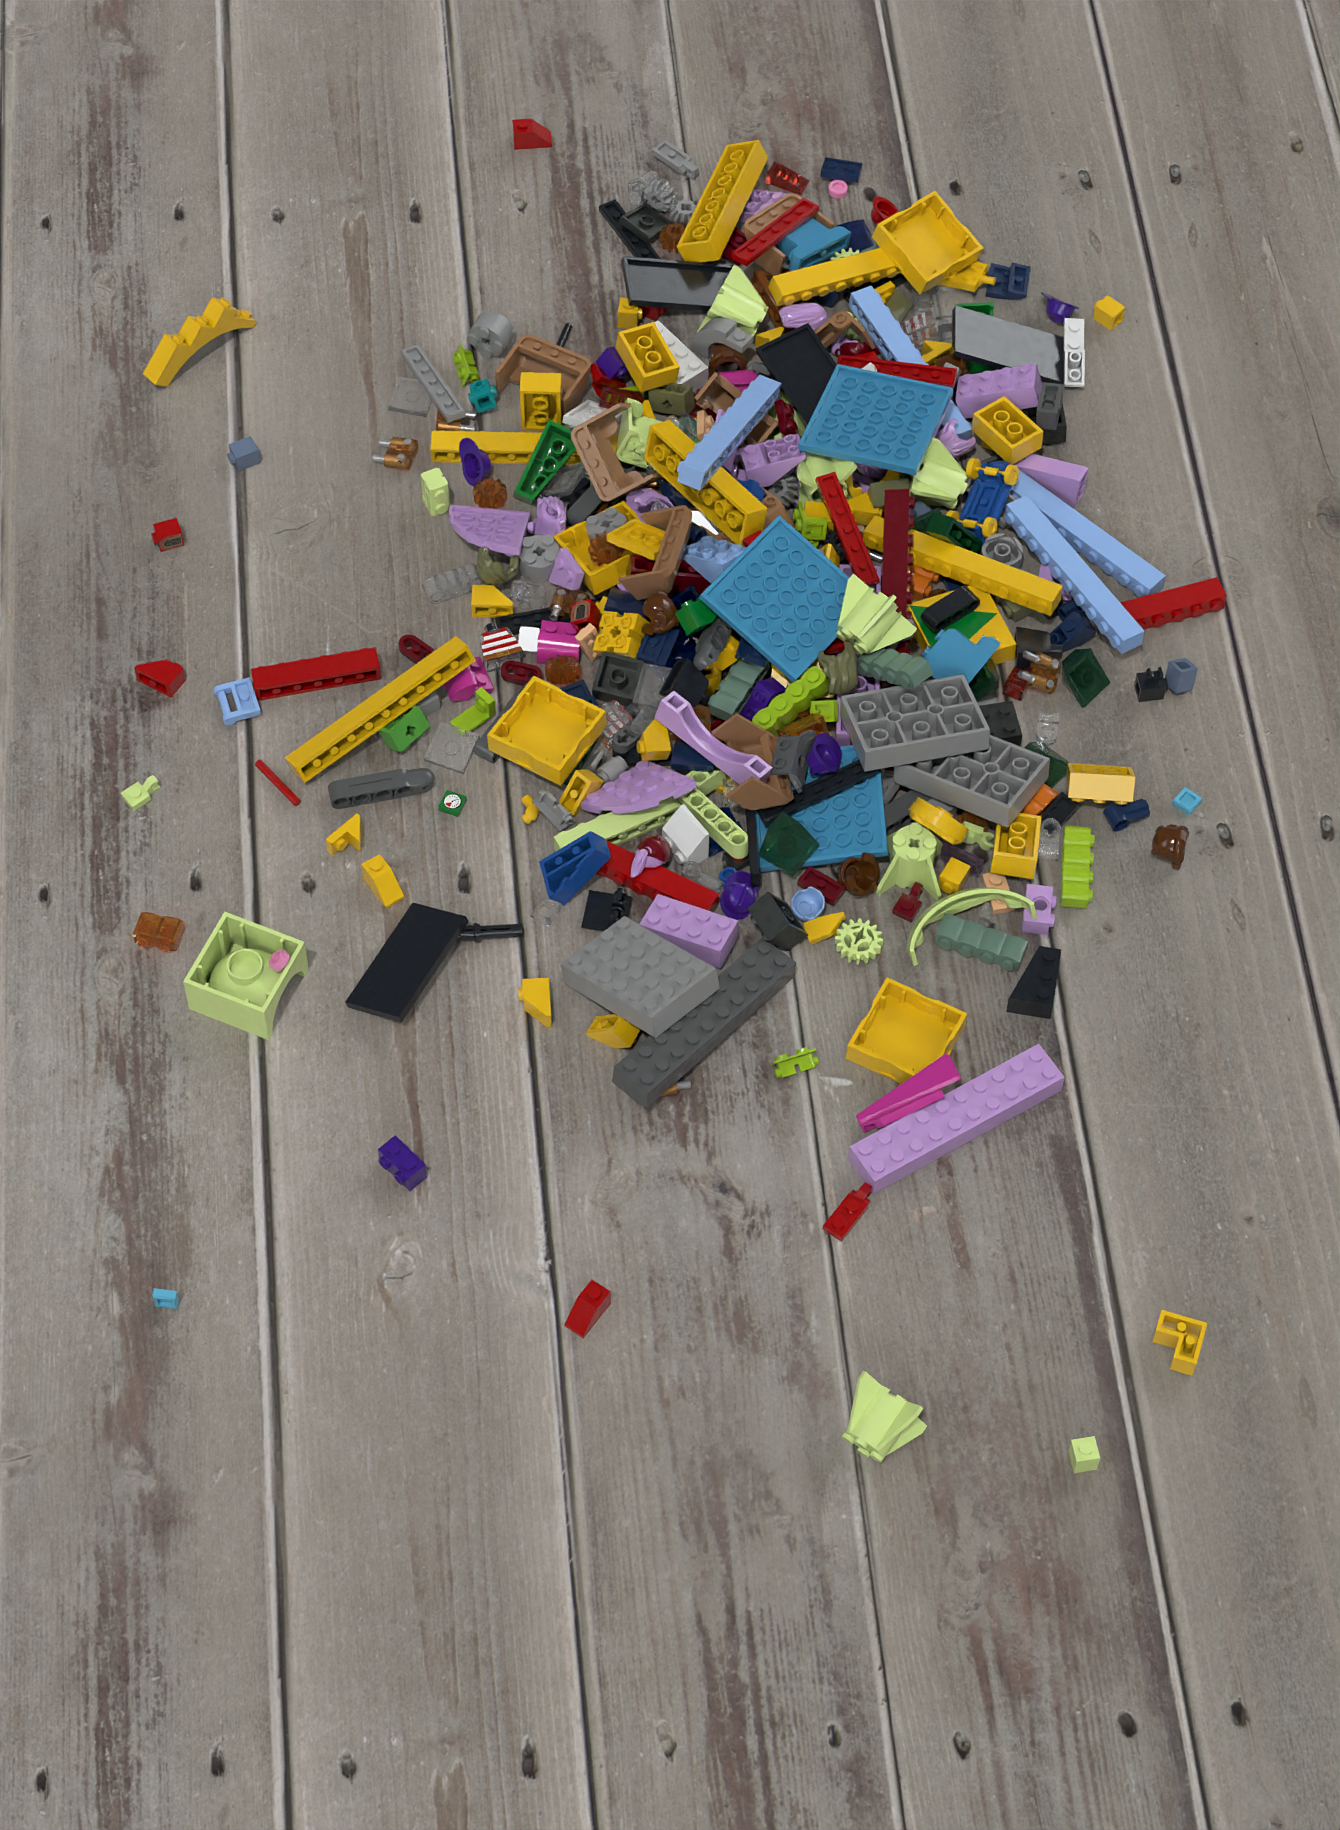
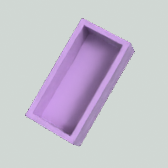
[956,363,1042,419]
[639,894,738,969]

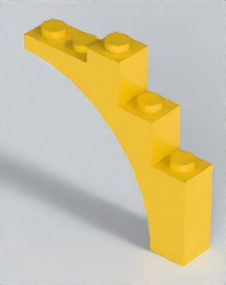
[143,297,257,387]
[804,470,903,534]

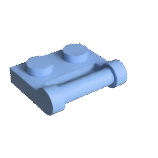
[213,677,261,726]

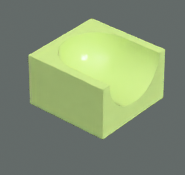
[183,912,309,1040]

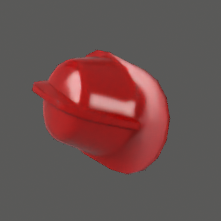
[871,196,899,225]

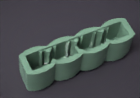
[857,648,933,689]
[708,657,772,721]
[935,914,1028,971]

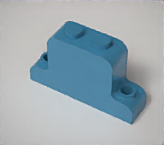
[776,217,851,271]
[921,628,1001,684]

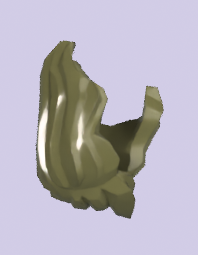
[476,547,520,586]
[818,642,858,695]

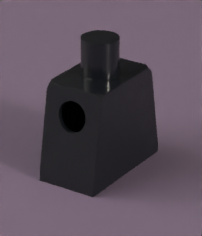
[1014,627,1063,669]
[659,658,711,708]

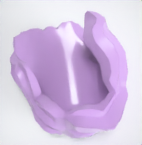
[779,303,828,331]
[936,419,976,459]
[625,488,674,524]
[527,495,567,536]

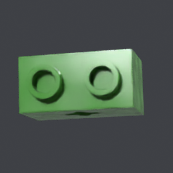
[378,705,430,752]

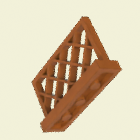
[751,268,815,334]

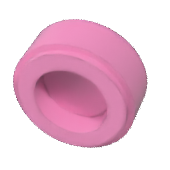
[828,180,848,199]
[269,949,290,972]

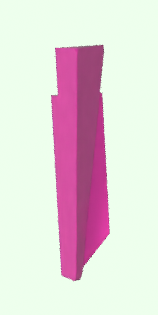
[856,1054,961,1133]

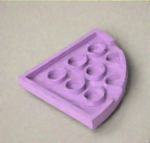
[449,505,531,556]
[581,761,697,814]

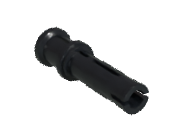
[456,923,522,944]

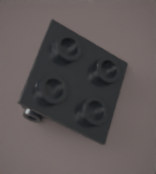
[581,888,632,931]

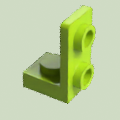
[792,502,828,540]
[450,687,496,736]
[810,699,839,723]

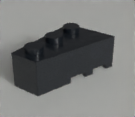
[1006,946,1061,1019]

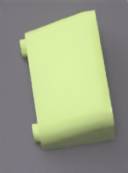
[616,398,700,472]

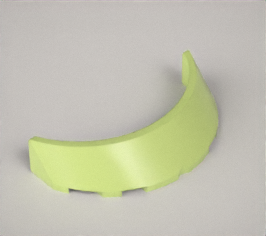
[906,887,1037,966]

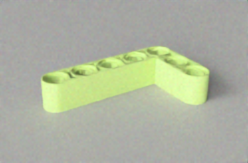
[676,766,749,859]

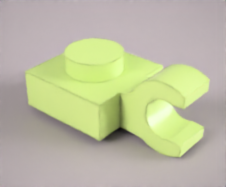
[120,775,160,811]
[962,821,994,851]

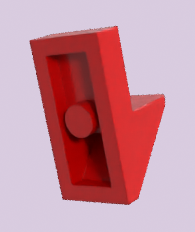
[590,362,627,397]

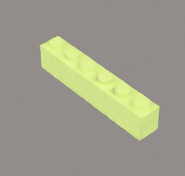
[554,796,681,851]

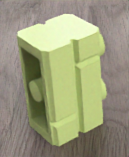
[421,468,450,516]

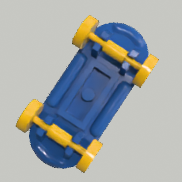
[946,458,1019,548]

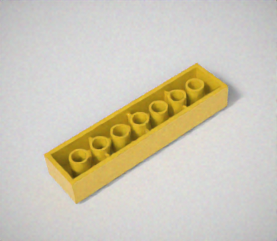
[677,140,768,262]
[644,420,768,547]

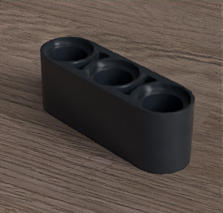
[920,585,980,633]

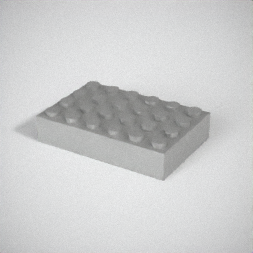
[840,674,990,772]
[893,735,1050,828]
[560,916,720,1038]

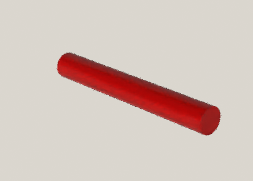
[255,759,301,806]

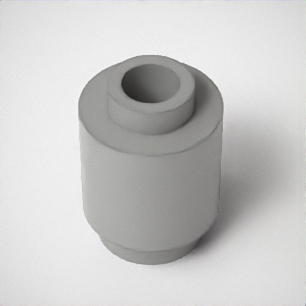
[596,756,628,785]

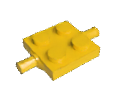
[938,261,996,292]

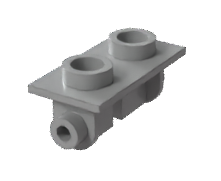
[532,788,576,832]

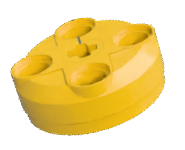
[908,797,969,845]

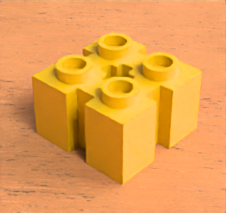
[593,611,650,659]

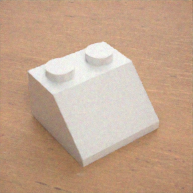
[662,804,709,870]

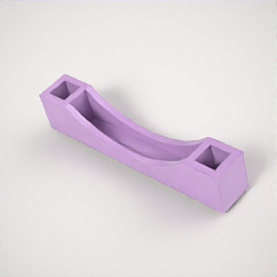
[654,691,773,784]

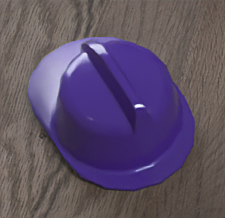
[1041,292,1079,323]
[459,438,491,486]
[806,733,842,775]
[720,871,759,920]

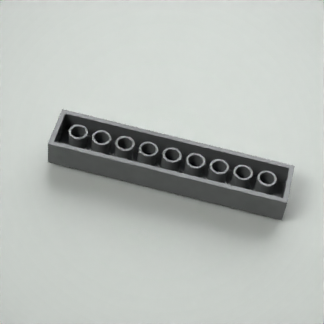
[612,937,796,1109]

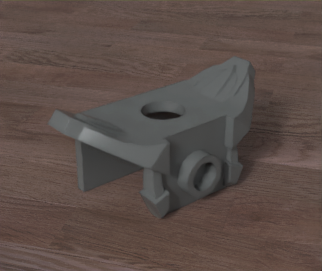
[770,729,816,793]

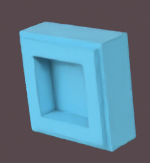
[1172,787,1202,816]
[152,1288,180,1309]

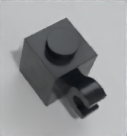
[1134,667,1168,702]

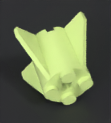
[697,264,769,337]
[906,437,968,510]
[794,452,858,508]
[836,574,917,655]
[876,823,946,901]
[841,1371,927,1463]

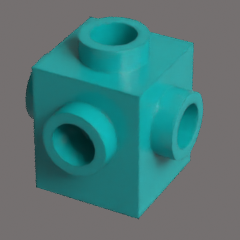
[468,378,498,413]

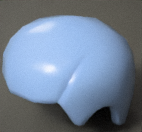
[791,887,825,922]

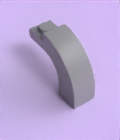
[692,317,753,359]

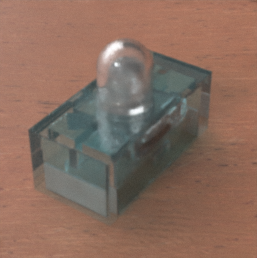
[666,412,697,440]

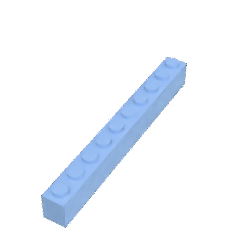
[848,286,972,440]
[677,375,782,491]
[1010,470,1166,597]
[1004,495,1144,654]

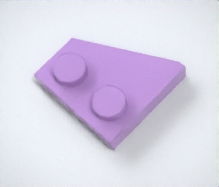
[549,548,585,590]

